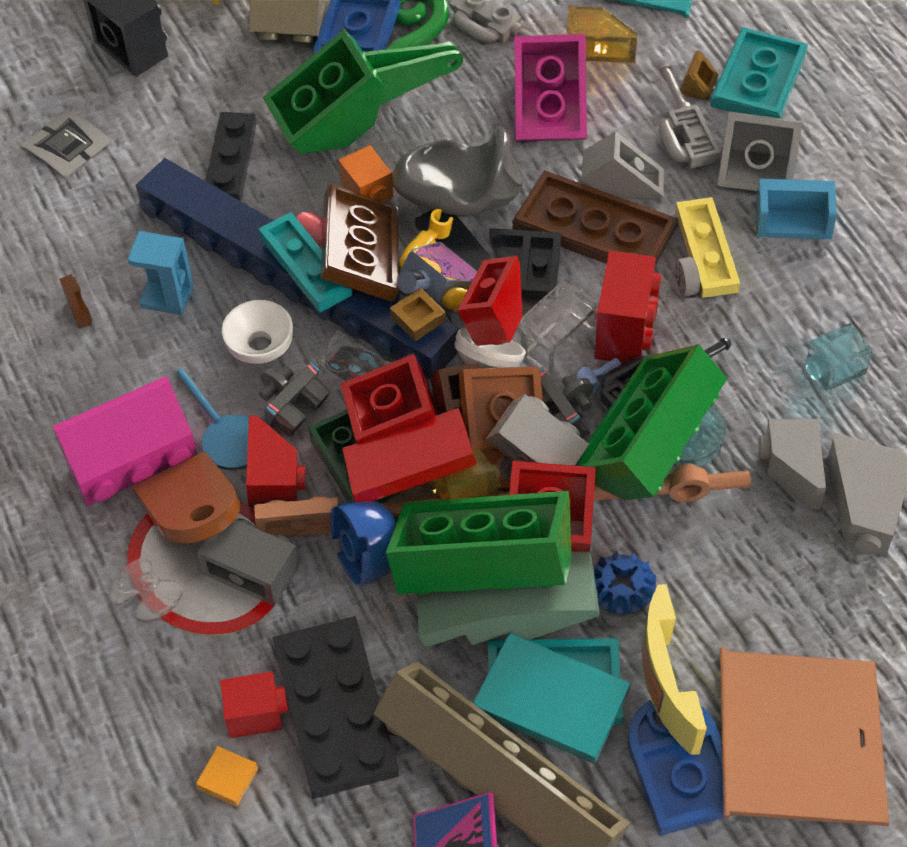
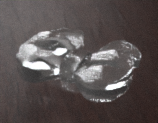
[110,559,183,623]

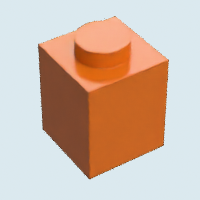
[338,145,394,202]

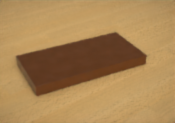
[512,170,678,266]
[321,184,399,302]

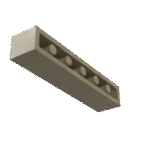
[373,661,631,847]

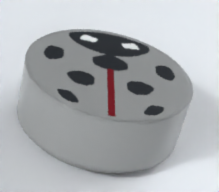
[675,257,700,297]

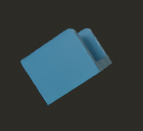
[756,178,837,239]
[128,231,194,315]

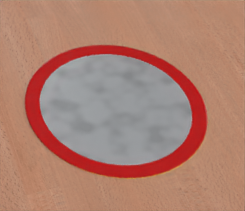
[127,501,277,635]

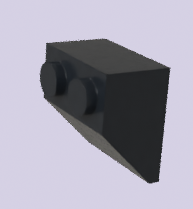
[84,0,168,77]

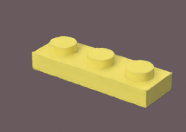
[675,197,740,298]

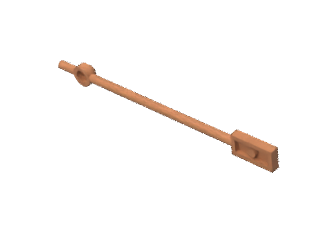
[254,464,751,538]

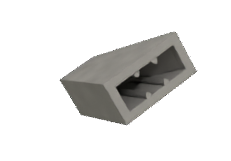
[827,432,907,557]

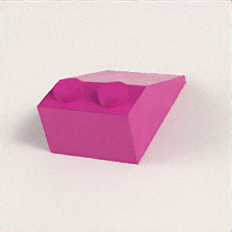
[514,34,587,142]

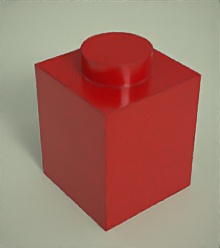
[220,671,288,739]

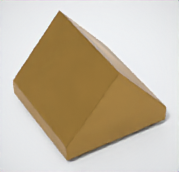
[680,50,719,100]

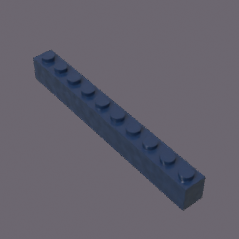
[136,158,459,380]

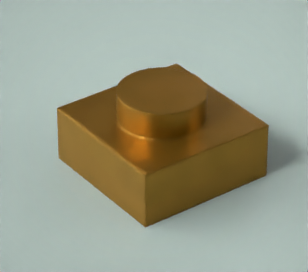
[390,288,446,341]

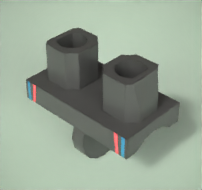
[259,361,330,436]
[540,366,594,439]

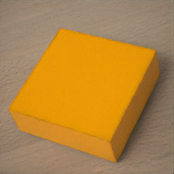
[196,746,258,807]

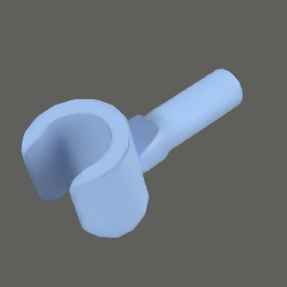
[577,358,621,397]

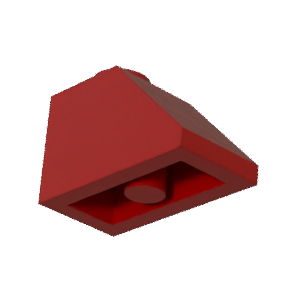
[457,256,522,346]
[246,415,306,506]

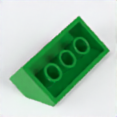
[575,344,727,500]
[386,491,572,595]

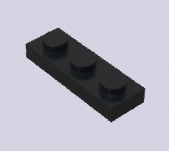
[205,112,257,201]

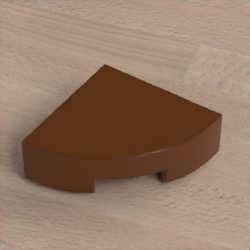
[60,274,92,329]

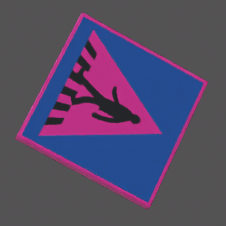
[413,792,497,847]

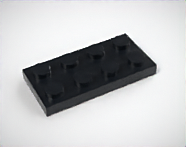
[272,616,399,800]

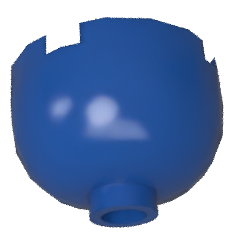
[330,500,399,585]

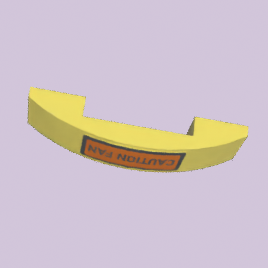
[642,584,707,755]

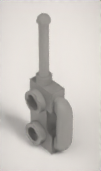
[454,0,536,43]
[659,64,721,169]

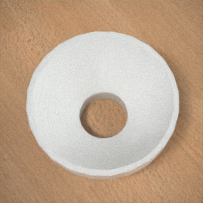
[222,300,293,364]
[455,328,526,369]

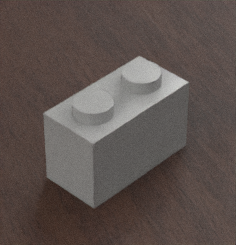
[485,394,589,466]

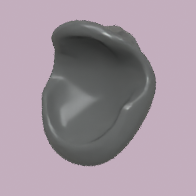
[392,127,523,216]

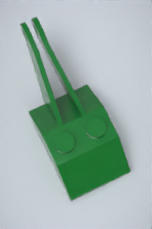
[262,29,463,154]

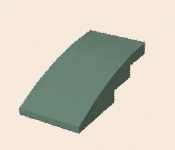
[417,552,600,648]

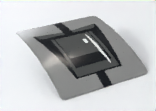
[21,110,111,177]

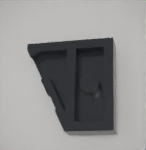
[489,228,562,301]

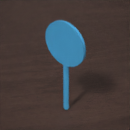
[177,369,249,470]

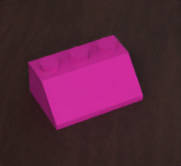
[53,376,197,506]

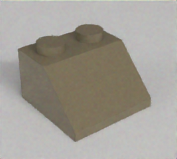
[249,0,330,43]

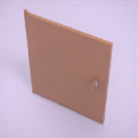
[720,647,889,826]

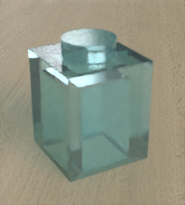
[805,323,872,392]

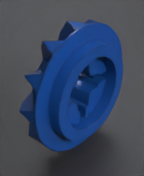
[593,550,656,614]

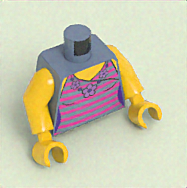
[398,209,477,313]

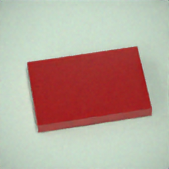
[343,408,477,502]

